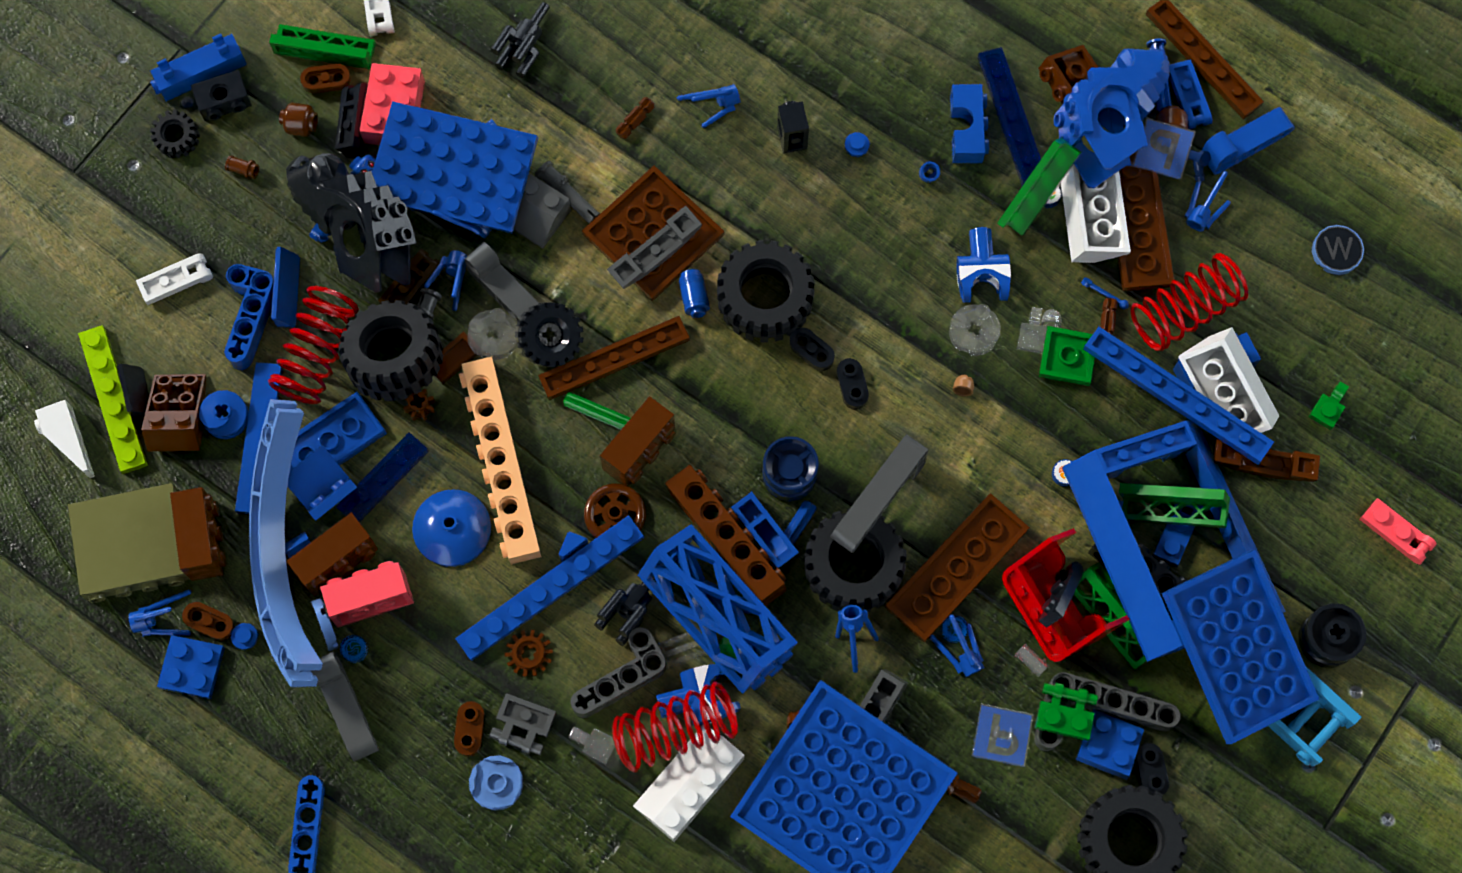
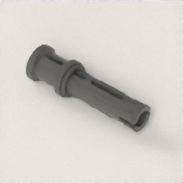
[535,161,600,224]

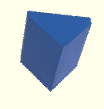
[285,532,311,558]

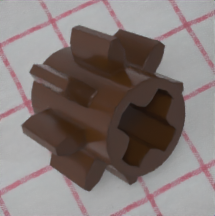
[403,388,435,421]

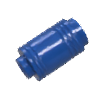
[679,269,710,318]

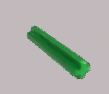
[563,392,631,430]

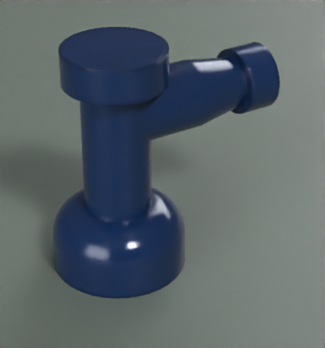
[1172,143,1210,182]

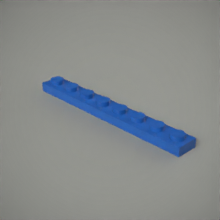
[1083,327,1274,465]
[455,515,644,661]

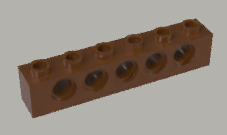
[665,465,787,607]

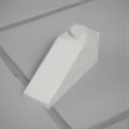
[34,400,95,478]

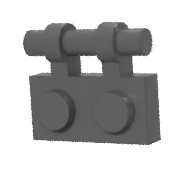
[490,693,557,755]

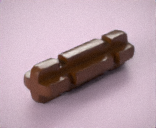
[616,97,654,139]
[1100,298,1118,335]

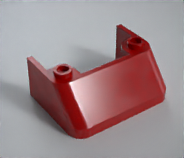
[1002,528,1130,662]

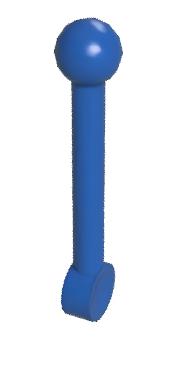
[1081,277,1129,310]

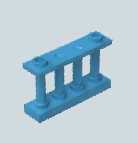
[1268,667,1361,767]

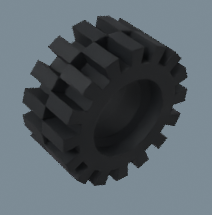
[150,110,200,158]

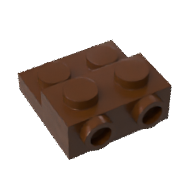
[1038,45,1099,104]

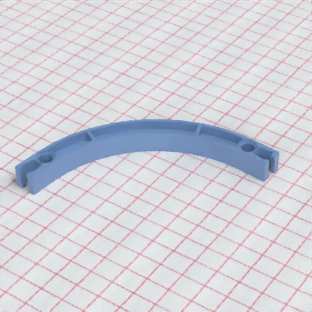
[249,399,323,687]

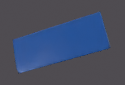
[271,247,300,327]

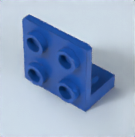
[287,446,357,521]

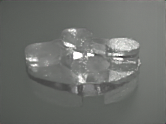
[949,304,1001,356]
[467,308,518,360]

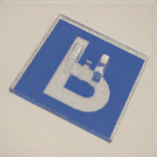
[1132,118,1196,180]
[972,703,1034,767]

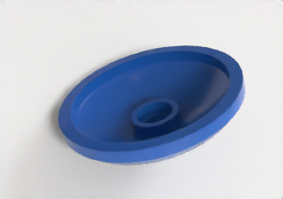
[412,489,491,567]

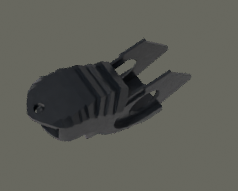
[286,153,416,292]

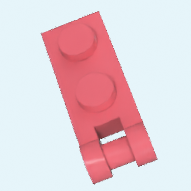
[1359,498,1437,565]

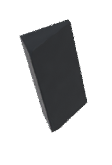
[117,363,149,419]

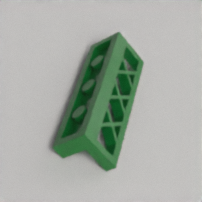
[269,24,376,69]
[997,138,1082,236]
[1119,483,1230,528]
[1074,562,1147,670]

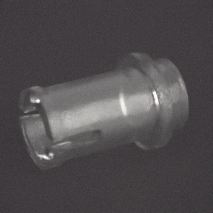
[1014,643,1049,677]

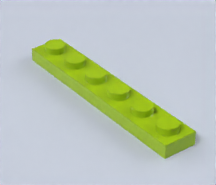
[78,325,148,474]

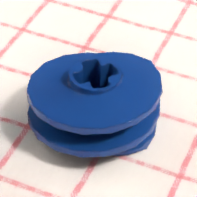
[199,390,249,440]

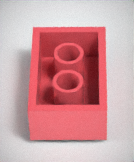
[360,63,425,145]
[320,561,414,628]

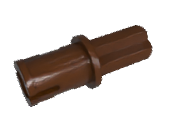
[947,775,982,803]

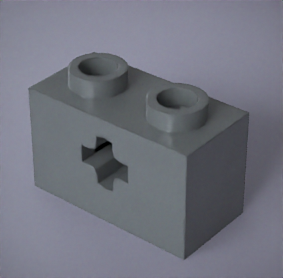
[860,669,908,723]

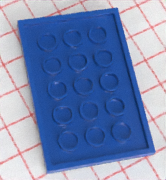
[372,101,538,234]
[1162,550,1319,744]

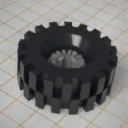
[515,302,584,367]

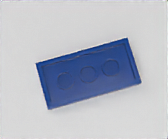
[290,392,387,471]

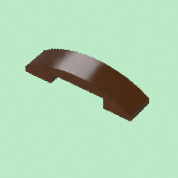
[1214,438,1320,482]

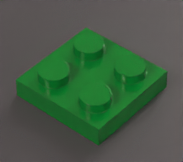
[1038,326,1095,386]

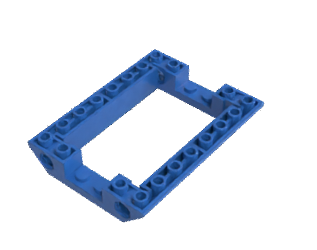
[1062,420,1286,662]

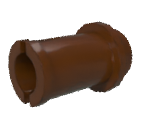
[225,155,260,180]

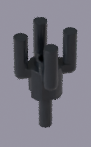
[490,2,550,78]
[594,577,656,646]

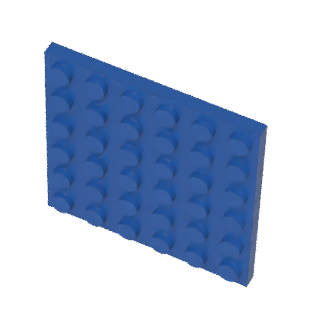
[730,680,958,873]

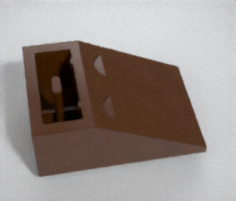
[141,374,206,451]

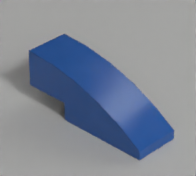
[731,491,799,568]

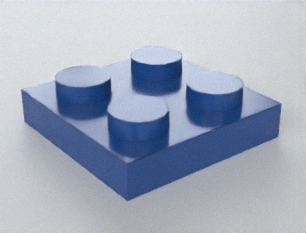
[157,635,225,699]
[1076,709,1144,780]

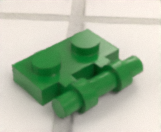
[1035,683,1098,741]

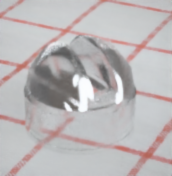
[1041,309,1062,330]

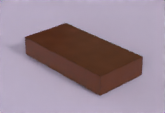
[435,331,481,385]

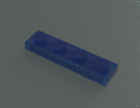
[336,432,429,523]

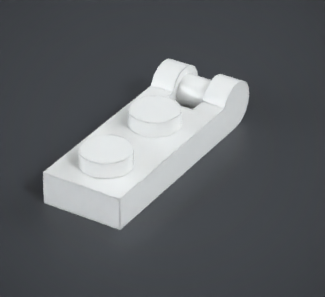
[364,0,394,37]
[136,253,213,305]

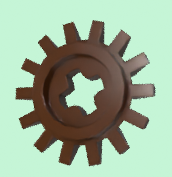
[505,629,553,677]

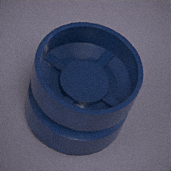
[762,436,819,501]

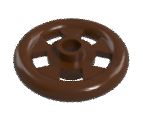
[584,483,646,538]

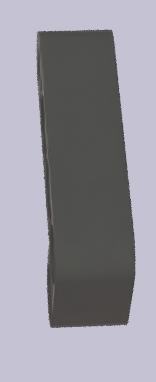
[464,242,539,322]
[571,627,666,718]
[311,652,379,762]

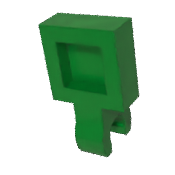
[1308,381,1349,430]

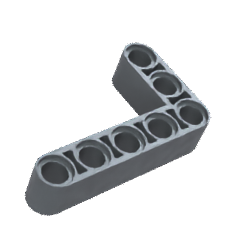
[830,434,929,553]
[1034,672,1180,752]

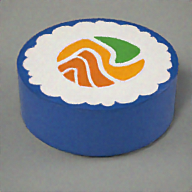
[1052,459,1072,487]

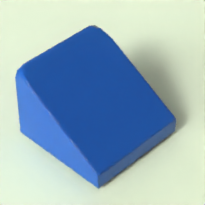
[559,531,588,562]

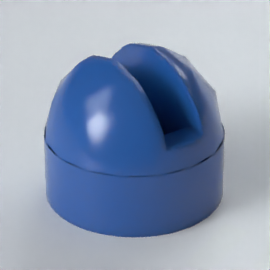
[919,161,940,183]
[309,223,331,242]

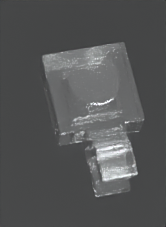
[1016,307,1047,354]
[569,727,615,765]

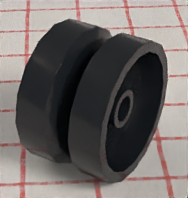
[1298,603,1366,668]

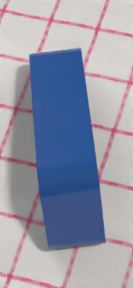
[1202,107,1295,175]
[224,264,274,370]

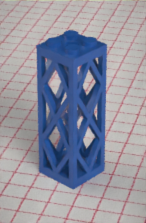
[637,524,798,694]

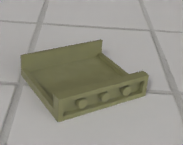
[68,483,190,603]

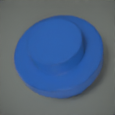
[845,132,870,157]
[231,623,258,650]

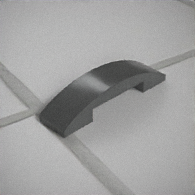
[607,206,702,289]

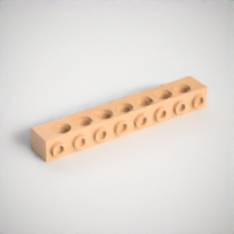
[459,356,541,565]

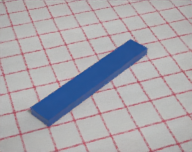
[235,362,283,514]

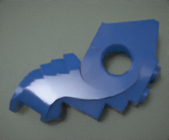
[1054,49,1170,188]

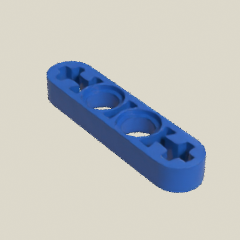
[288,775,325,873]

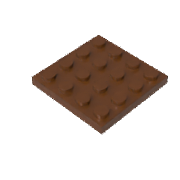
[582,166,724,302]

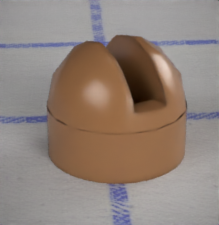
[953,375,974,396]

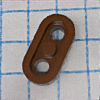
[300,64,351,93]
[182,602,235,641]
[454,701,485,756]

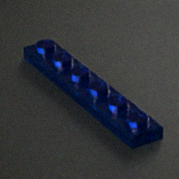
[977,47,1041,186]

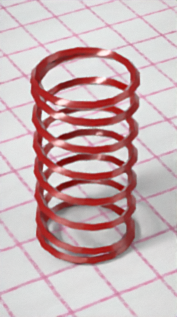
[1131,253,1249,352]
[268,286,359,404]
[612,682,738,772]

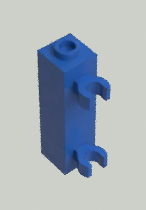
[150,34,247,101]

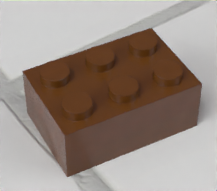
[600,396,676,486]
[170,487,226,581]
[286,512,378,597]

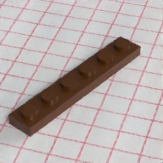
[1145,0,1264,120]
[538,316,690,400]

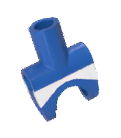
[956,227,1011,303]
[656,664,741,726]

